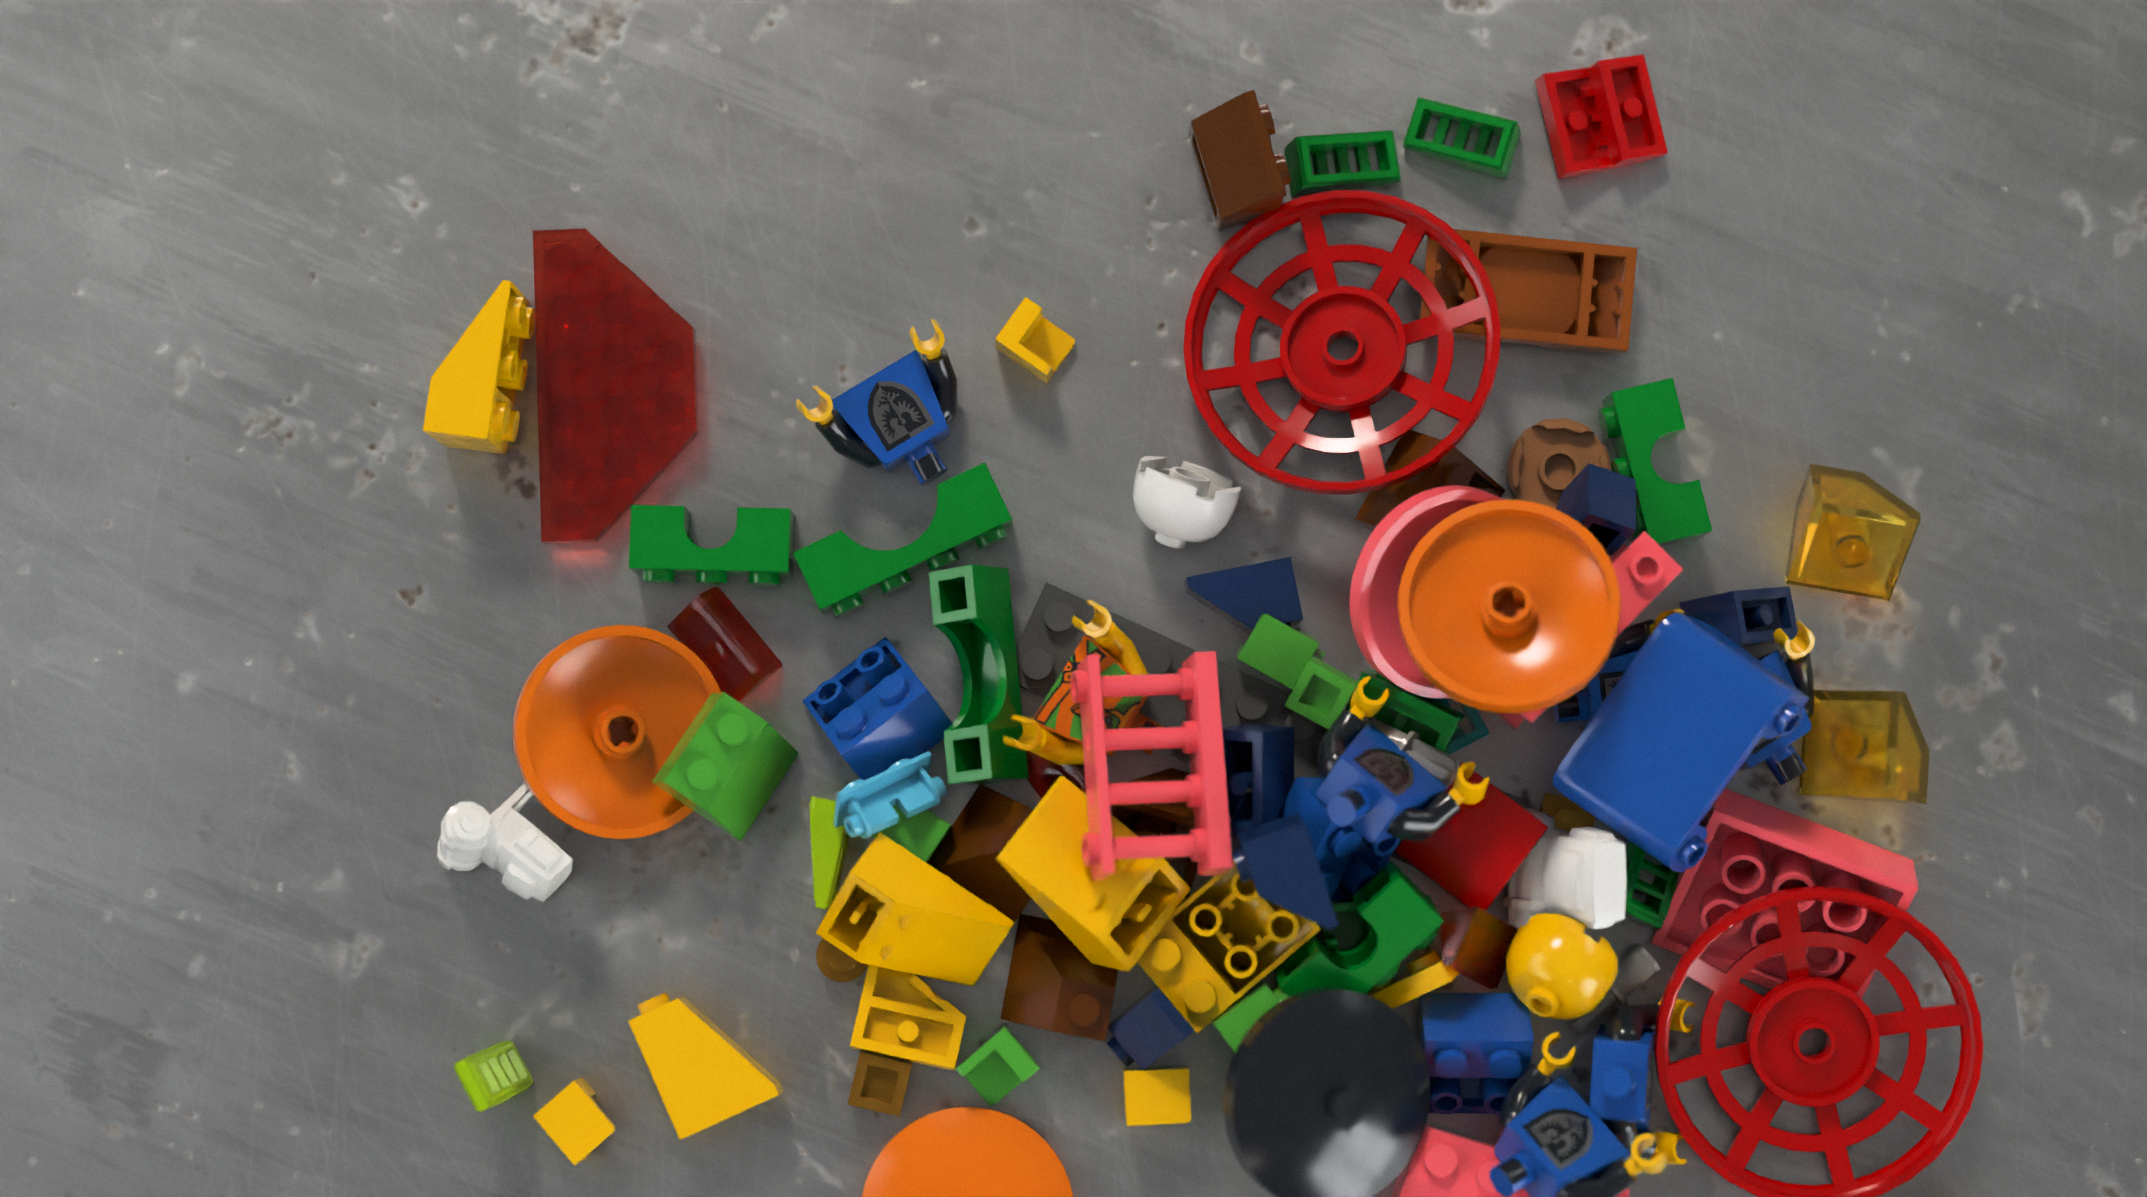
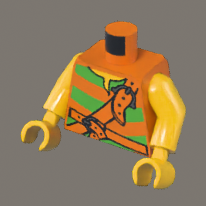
[1003,600,1164,765]

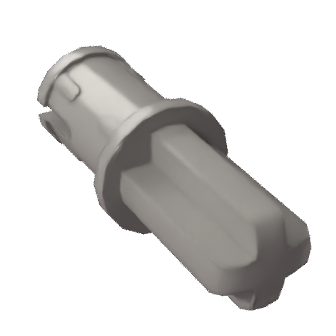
[1362,716,1459,787]
[1565,943,1660,1036]

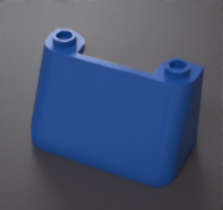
[1552,613,1810,873]

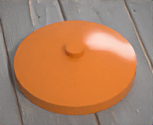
[1398,500,1621,713]
[513,625,721,839]
[862,1106,1073,1197]

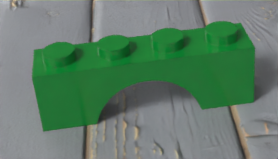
[793,462,1013,618]
[929,564,1028,784]

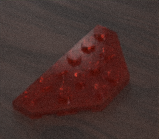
[533,228,699,544]

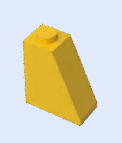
[628,992,784,1140]

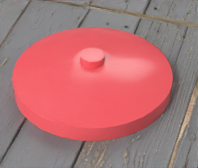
[1349,485,1504,699]

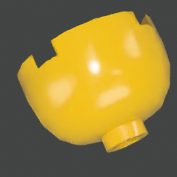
[1506,914,1618,1019]

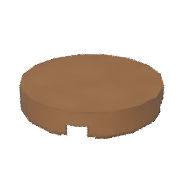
[1505,418,1611,509]

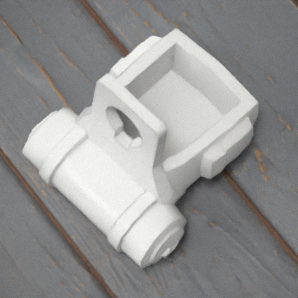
[436,782,573,902]
[1503,808,1626,929]

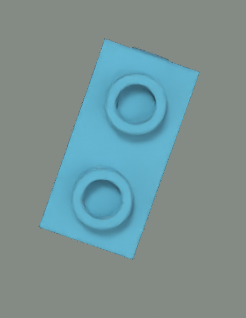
[833,751,946,839]

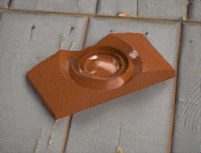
[1419,229,1637,353]

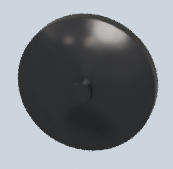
[1223,987,1431,1197]

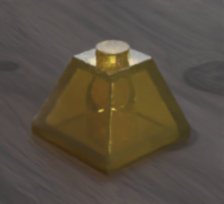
[1785,464,1921,601]
[1799,690,1929,804]

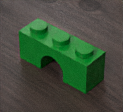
[1598,378,1712,547]
[629,505,795,586]
[1273,861,1444,997]

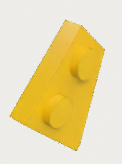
[1365,939,1479,1009]
[850,965,966,1071]

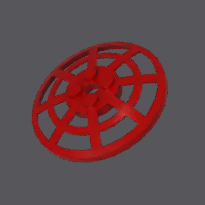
[1183,190,1501,495]
[1653,886,1984,1197]

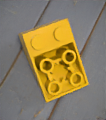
[423,280,535,455]
[996,776,1191,972]
[815,832,1015,986]
[1137,860,1321,1033]

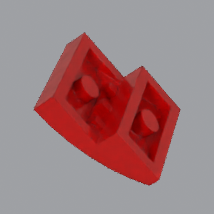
[1535,54,1668,179]
[1395,762,1549,918]

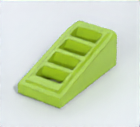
[809,796,850,910]
[453,1041,533,1112]

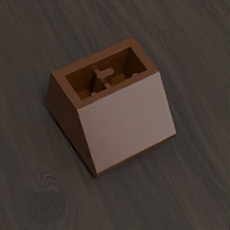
[1189,90,1290,231]
[1355,430,1505,532]

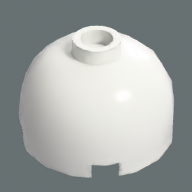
[1132,456,1242,549]

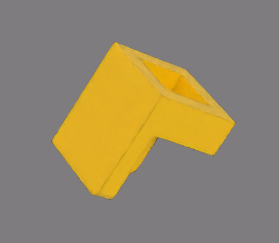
[995,297,1075,384]
[1123,1065,1191,1126]
[533,1077,615,1166]

